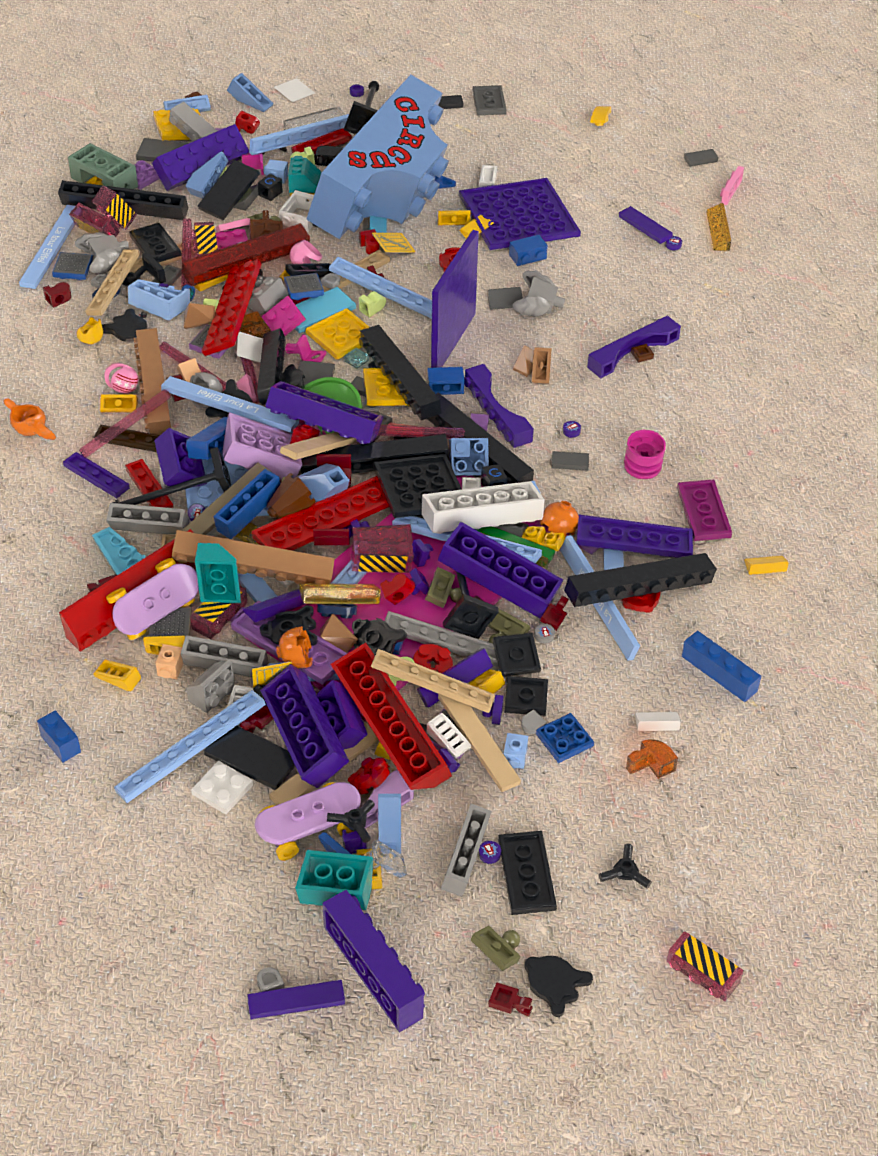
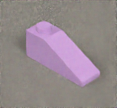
[365,769,414,829]

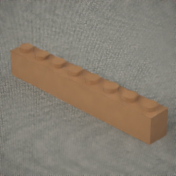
[133,328,171,435]
[172,530,335,588]

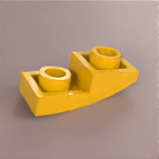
[590,106,611,126]
[521,526,565,551]

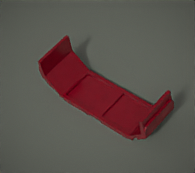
[313,454,351,546]

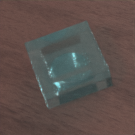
[344,348,369,369]

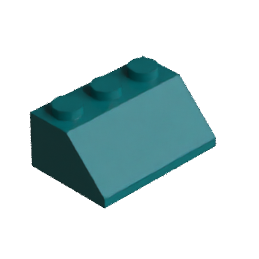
[288,156,322,193]
[195,543,241,603]
[295,850,373,911]

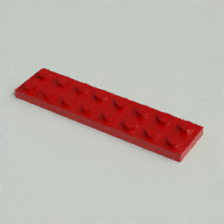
[201,259,262,356]
[252,476,389,551]

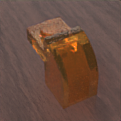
[626,739,678,778]

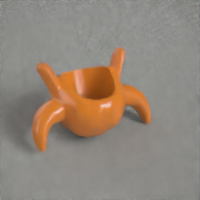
[3,398,56,440]

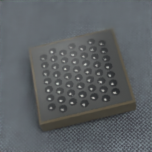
[148,607,192,637]

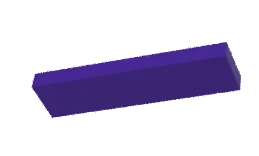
[619,206,673,244]
[63,452,130,499]
[417,648,493,708]
[247,979,345,1020]

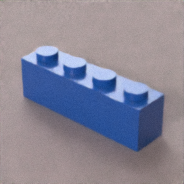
[186,417,228,460]
[213,469,280,539]
[682,630,761,702]

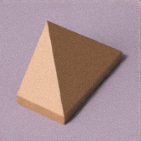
[184,303,215,329]
[513,345,534,377]
[532,347,552,384]
[320,614,358,653]

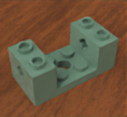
[68,143,138,189]

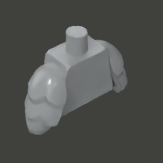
[75,232,129,274]
[513,270,565,317]

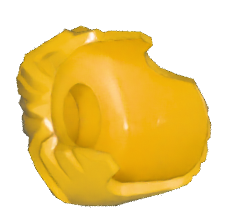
[77,317,104,344]

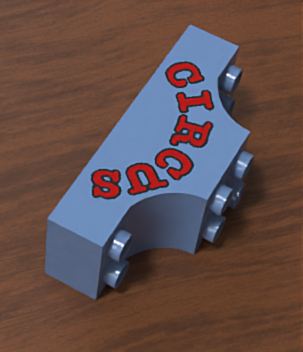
[306,74,449,239]

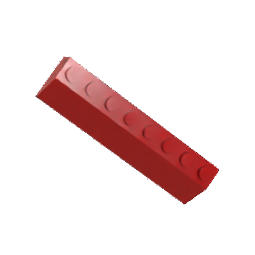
[59,529,196,652]
[330,643,452,790]

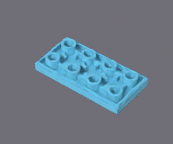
[295,287,356,333]

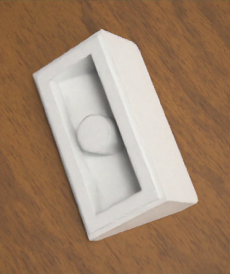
[635,712,681,731]

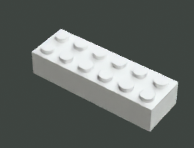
[422,481,544,534]

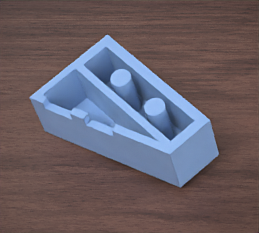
[128,279,190,320]

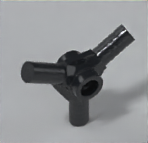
[121,266,146,287]
[327,800,375,843]
[598,844,652,889]

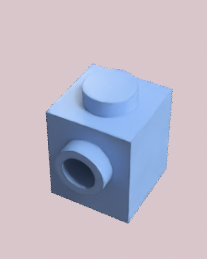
[264,159,288,184]
[504,733,529,769]

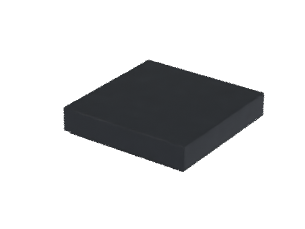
[492,633,541,677]
[504,676,548,716]

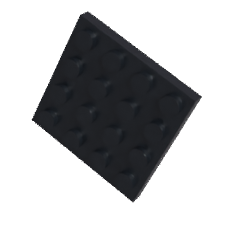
[374,454,462,518]

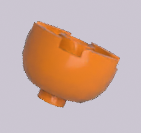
[540,501,579,536]
[276,626,313,669]

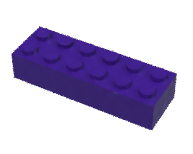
[152,124,249,191]
[265,381,383,444]
[438,522,563,619]
[260,664,349,789]
[322,890,425,1033]

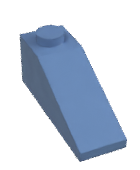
[227,73,274,112]
[186,152,228,199]
[378,794,401,856]

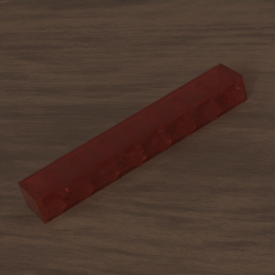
[182,224,310,286]

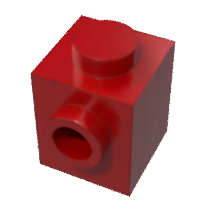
[290,424,320,444]

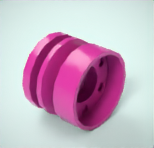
[624,429,666,479]

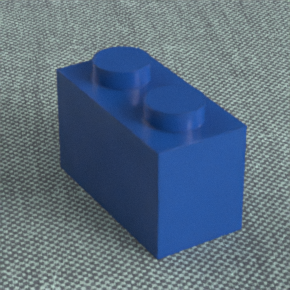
[509,235,548,266]
[427,367,464,395]
[37,710,81,763]

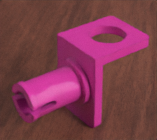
[242,153,264,175]
[285,334,327,362]

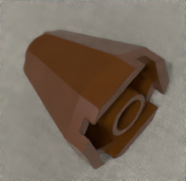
[267,473,316,519]

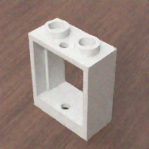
[279,190,314,232]

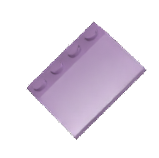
[223,412,302,480]

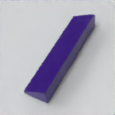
[243,586,320,622]

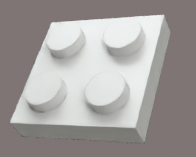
[191,761,253,815]

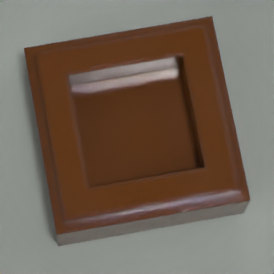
[631,344,654,363]

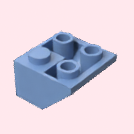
[449,438,489,476]
[297,463,349,503]

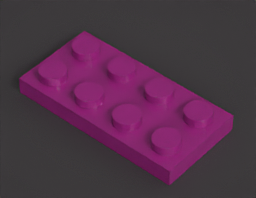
[677,479,732,541]

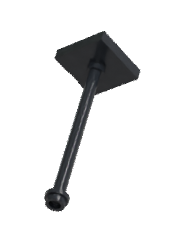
[344,81,379,134]
[112,447,232,505]
[443,571,499,639]

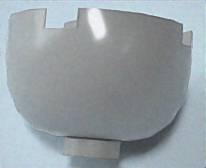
[190,372,223,409]

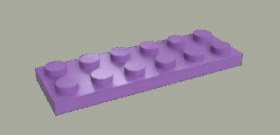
[231,600,347,685]

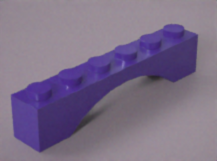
[587,315,681,379]
[464,364,534,448]

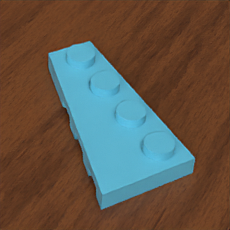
[92,527,146,575]

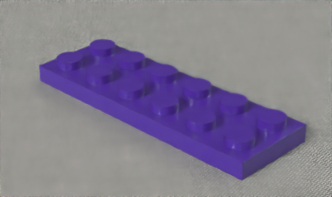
[576,514,693,558]

